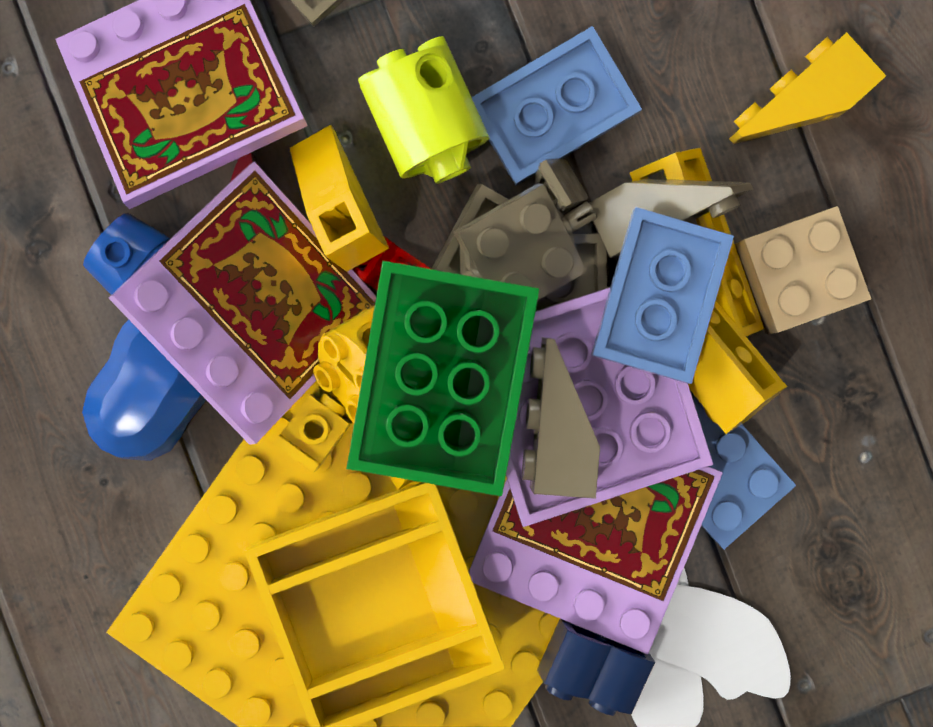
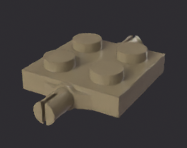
[453,184,596,301]

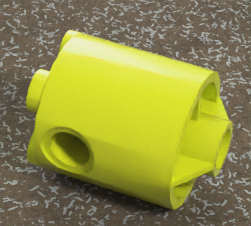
[358,36,490,184]

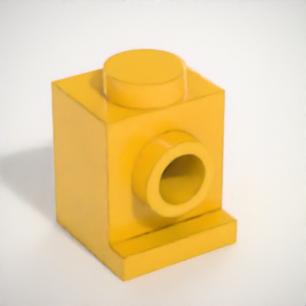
[273,392,352,473]

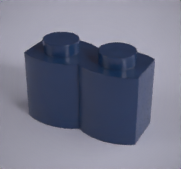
[537,619,655,716]

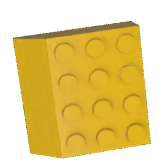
[244,482,505,727]

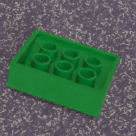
[346,261,539,496]

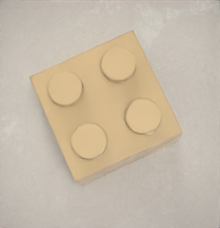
[735,206,871,334]

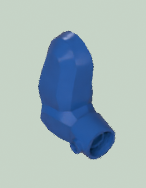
[82,213,206,461]

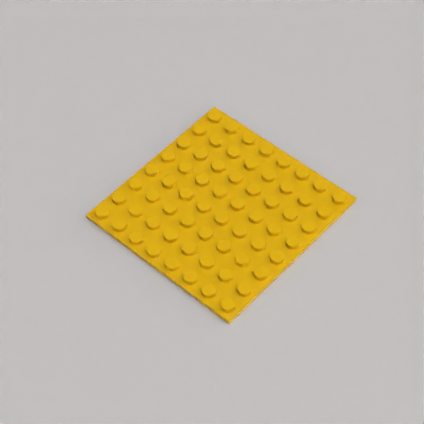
[106,381,560,727]

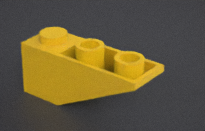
[729,32,886,144]
[290,125,389,272]

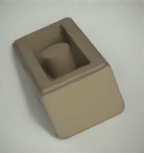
[534,158,588,215]

